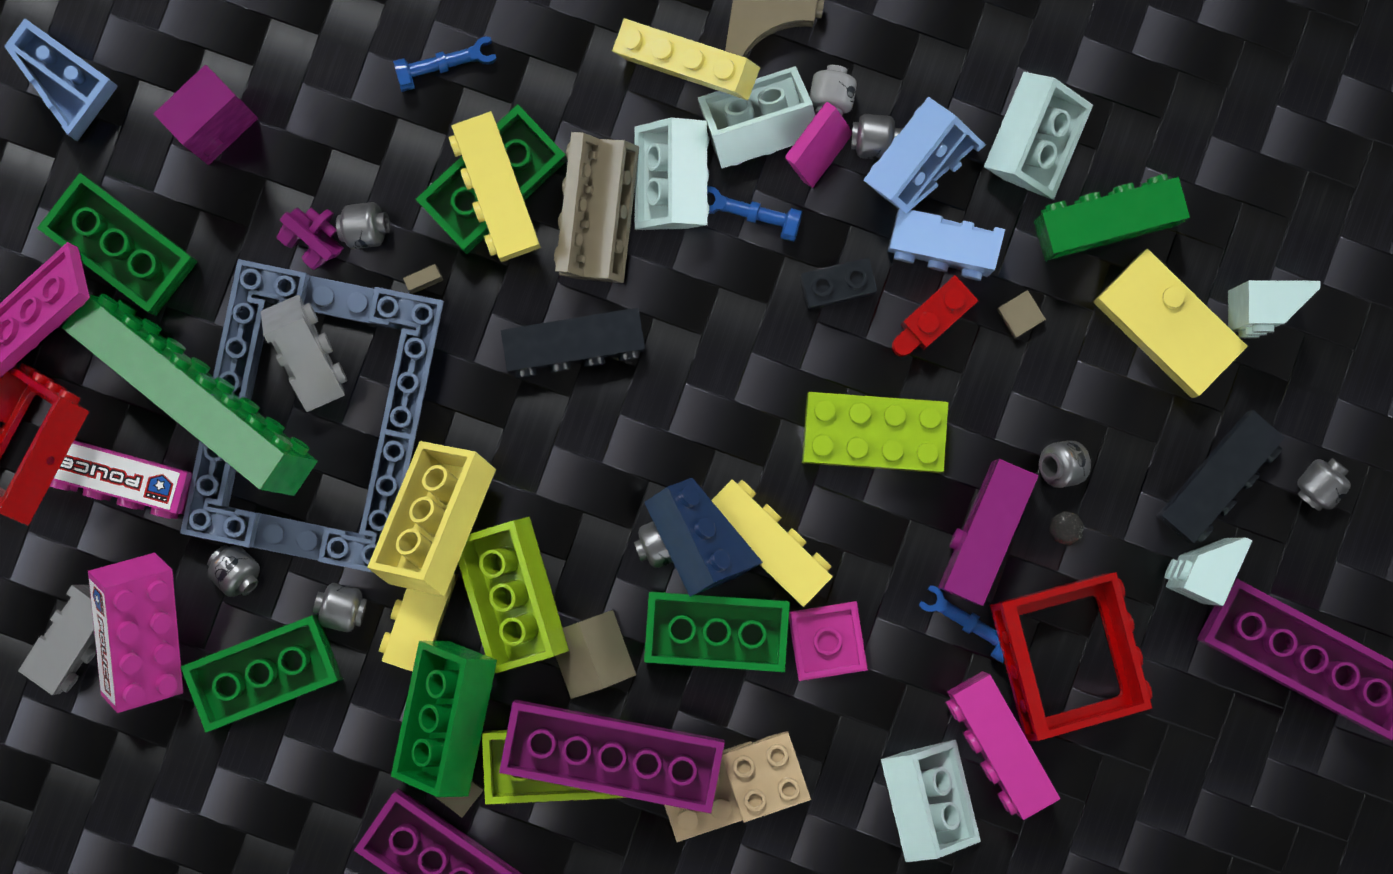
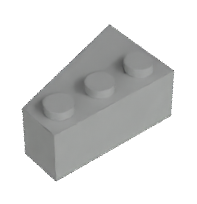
[261,295,347,412]
[18,585,96,695]

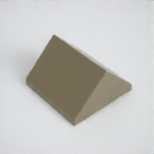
[556,610,636,699]

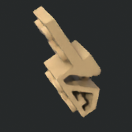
[665,731,811,842]

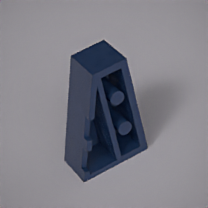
[644,478,763,597]

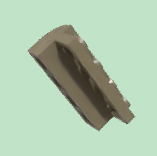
[554,132,639,283]

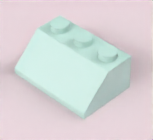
[698,66,816,168]
[984,72,1093,200]
[635,117,709,230]
[1228,280,1320,338]
[1164,537,1252,606]
[881,740,981,862]

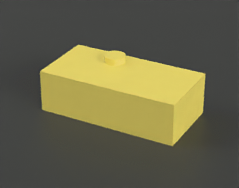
[1093,248,1248,398]
[367,441,496,596]

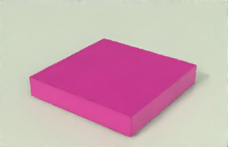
[785,102,852,188]
[789,601,868,681]

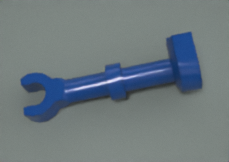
[393,36,496,92]
[707,186,803,242]
[919,586,1004,663]

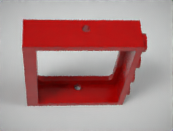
[0,363,89,526]
[990,572,1152,741]

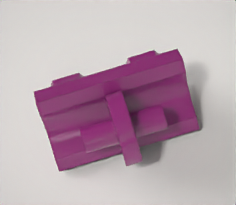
[277,207,344,270]

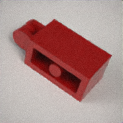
[892,275,979,357]

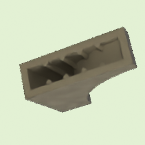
[725,0,824,57]

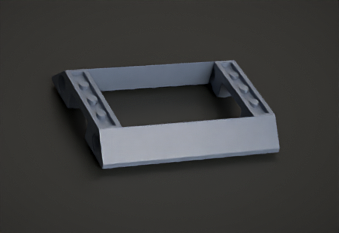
[180,259,444,573]

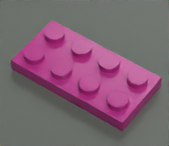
[0,242,90,378]

